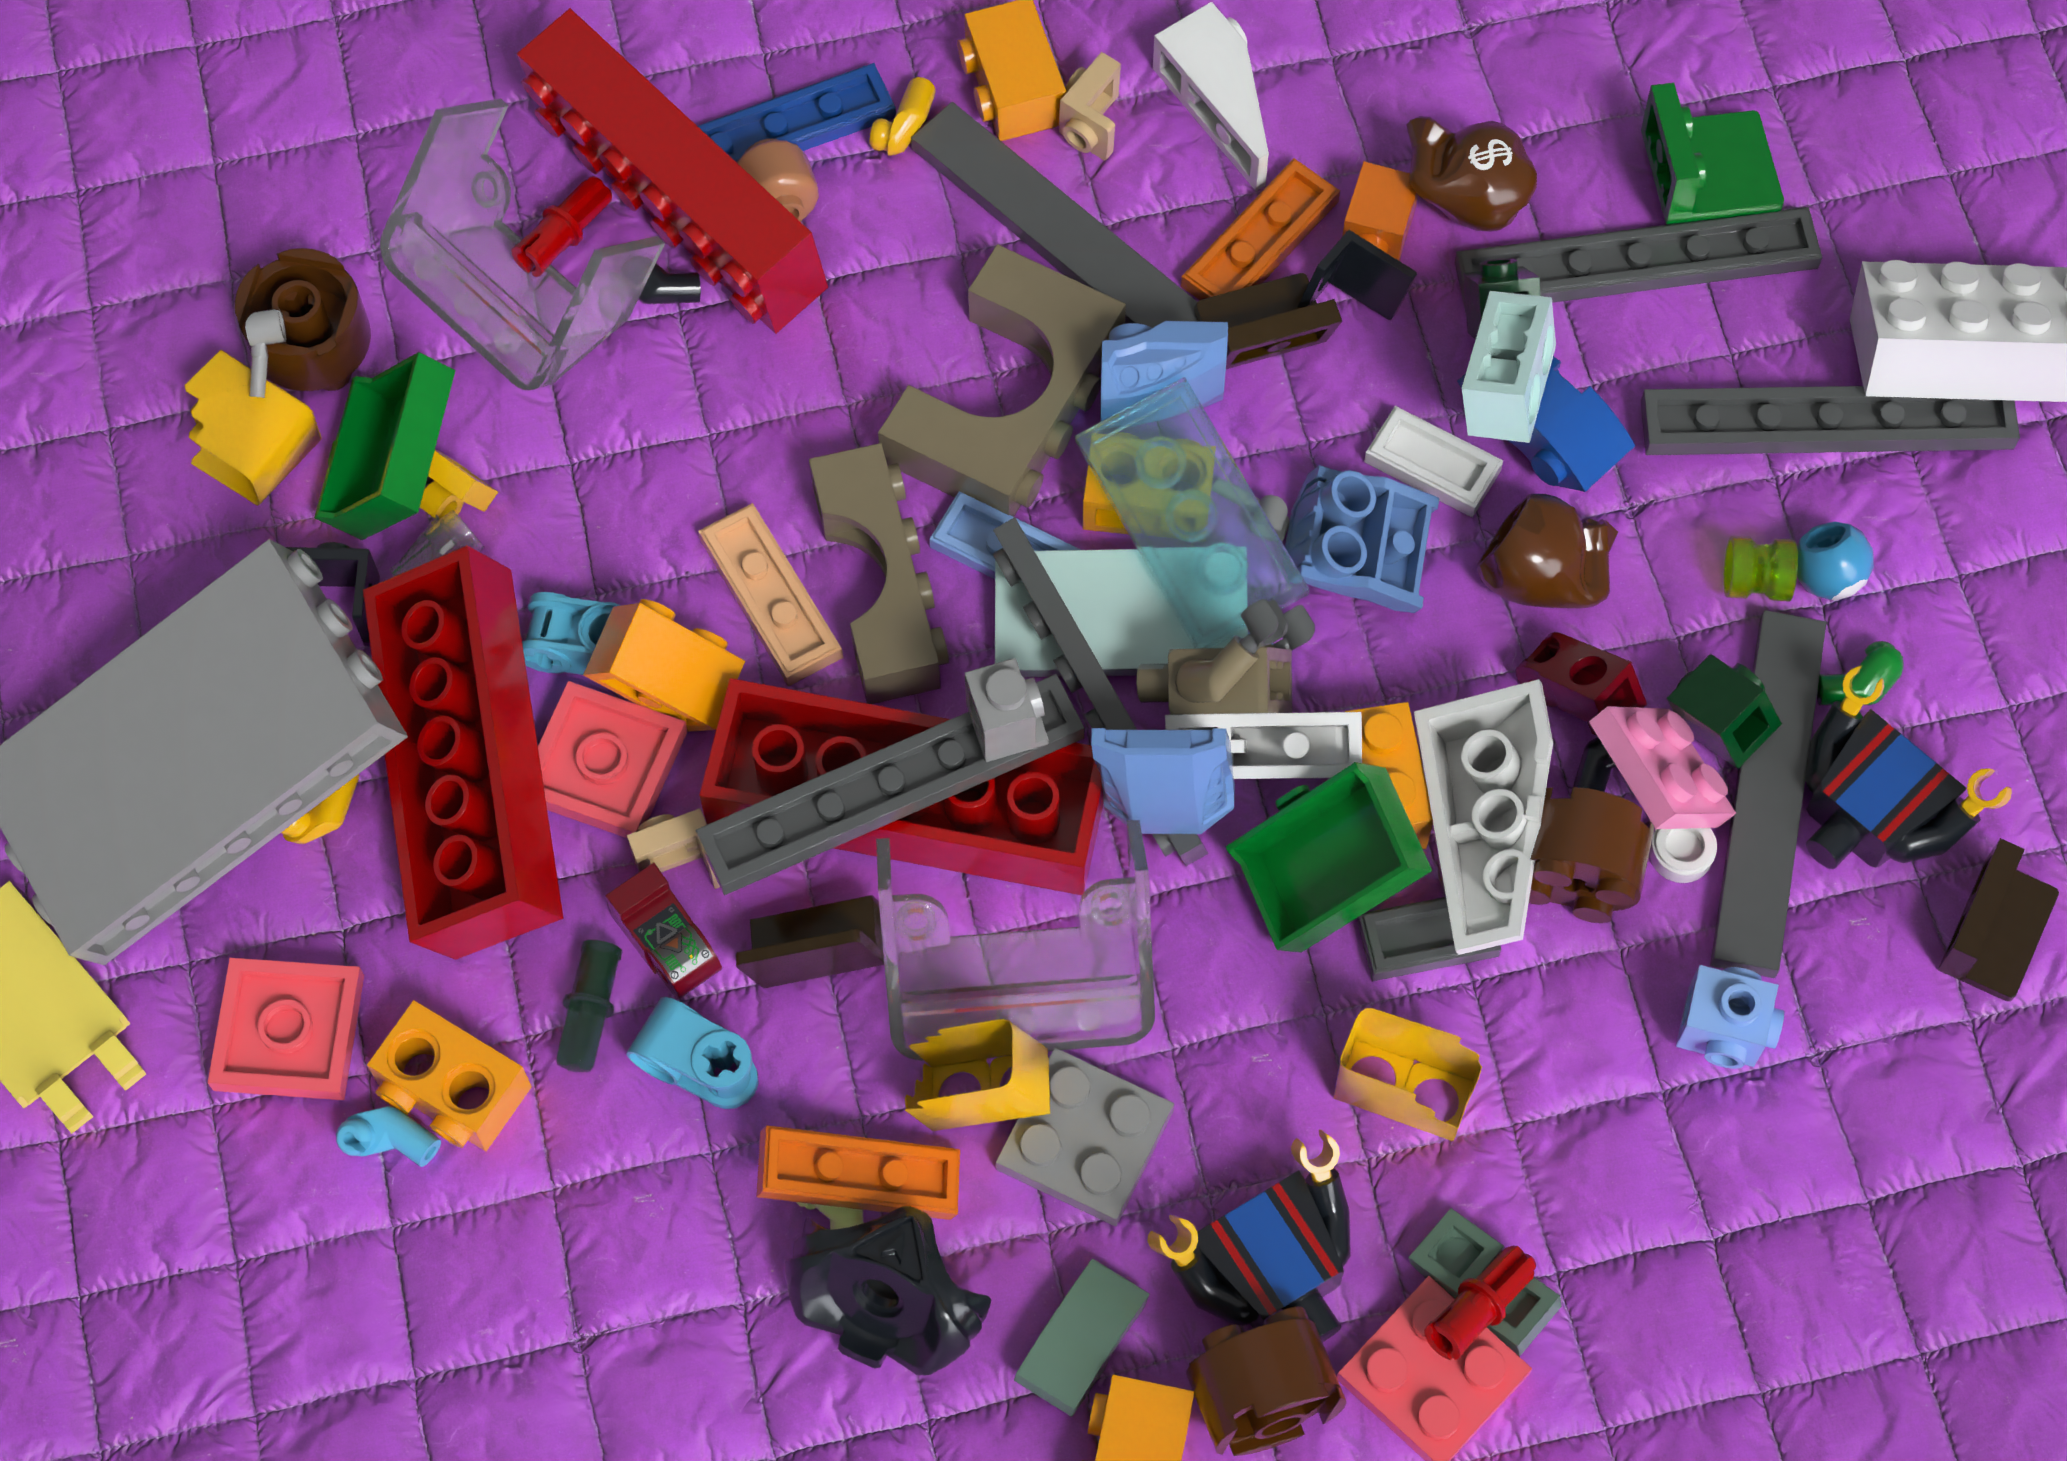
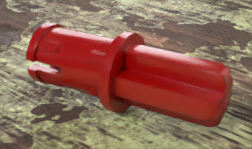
[511,176,612,277]
[1424,1245,1537,1360]

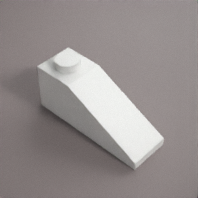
[1153,2,1269,191]
[1165,712,1362,779]

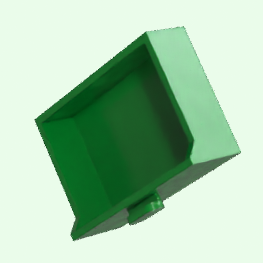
[314,352,456,540]
[1225,762,1432,953]

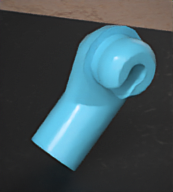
[336,1106,441,1167]

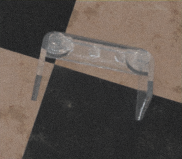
[380,99,665,391]
[876,820,1155,1061]

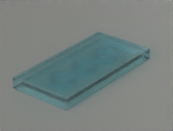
[1075,377,1310,649]

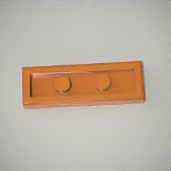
[1181,158,1340,300]
[756,1125,960,1220]

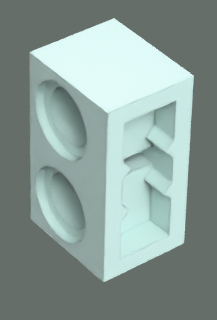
[1462,291,1556,443]

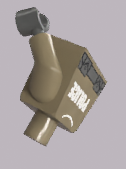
[1136,599,1315,715]

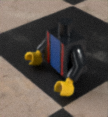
[1805,666,2012,869]
[1147,1129,1351,1342]

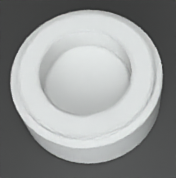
[1649,828,1717,883]

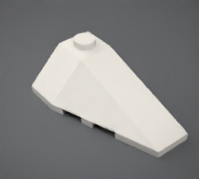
[1414,679,1553,955]

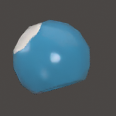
[1793,522,1874,601]

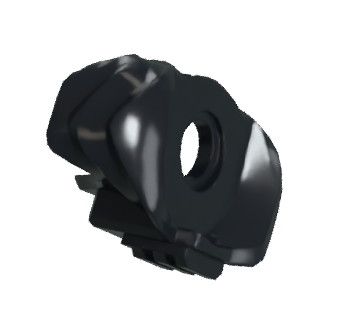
[784,1206,991,1376]

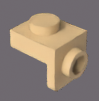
[1059,52,1121,161]
[627,808,720,889]

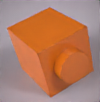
[1342,161,1418,261]

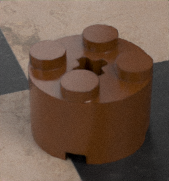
[235,248,371,391]
[1529,787,1654,923]
[1186,1306,1346,1456]

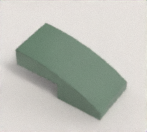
[1408,1208,1562,1357]
[1014,1258,1150,1417]

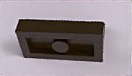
[1194,273,1342,369]
[1938,838,2059,1002]
[735,895,886,988]

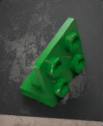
[1641,83,1784,225]

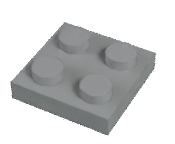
[996,1048,1174,1227]

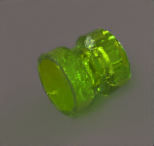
[1724,536,1798,602]

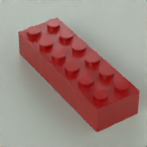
[517,8,828,334]
[363,545,564,960]
[699,678,1104,896]

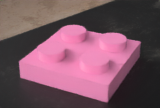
[1589,706,1736,829]

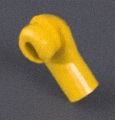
[869,77,936,156]
[281,774,360,844]

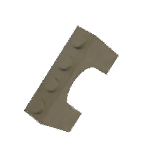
[878,244,1126,517]

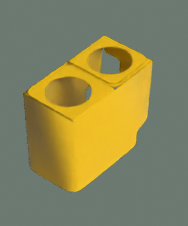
[184,350,322,506]
[1334,1008,1482,1141]
[905,1019,1050,1131]

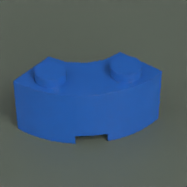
[1457,356,1635,492]

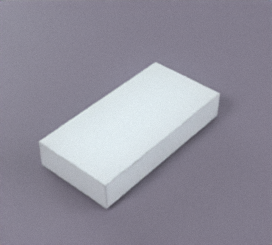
[1364,406,1503,518]

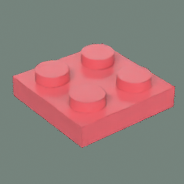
[538,681,688,838]
[208,958,364,1100]
[1337,1276,1532,1461]

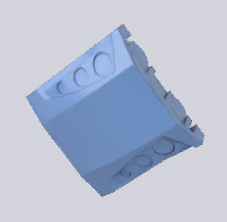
[1100,321,1228,431]
[1282,465,1439,613]
[1091,728,1235,834]

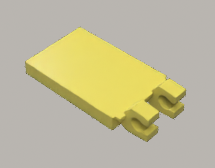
[0,881,146,1134]

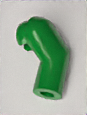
[1817,641,1904,706]

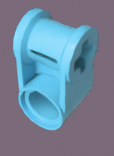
[522,592,621,675]
[626,997,759,1109]

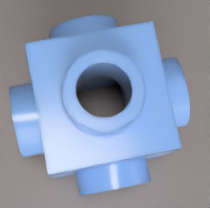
[1676,965,1785,1069]

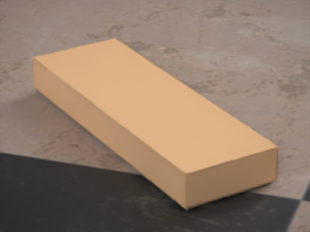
[698,503,843,687]

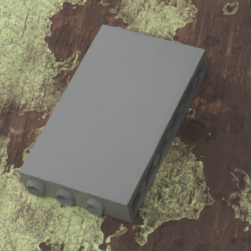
[0,539,408,965]

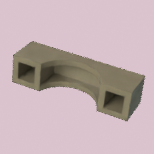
[809,443,949,704]

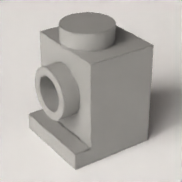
[965,658,1049,762]

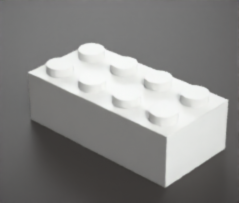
[1850,260,2067,402]

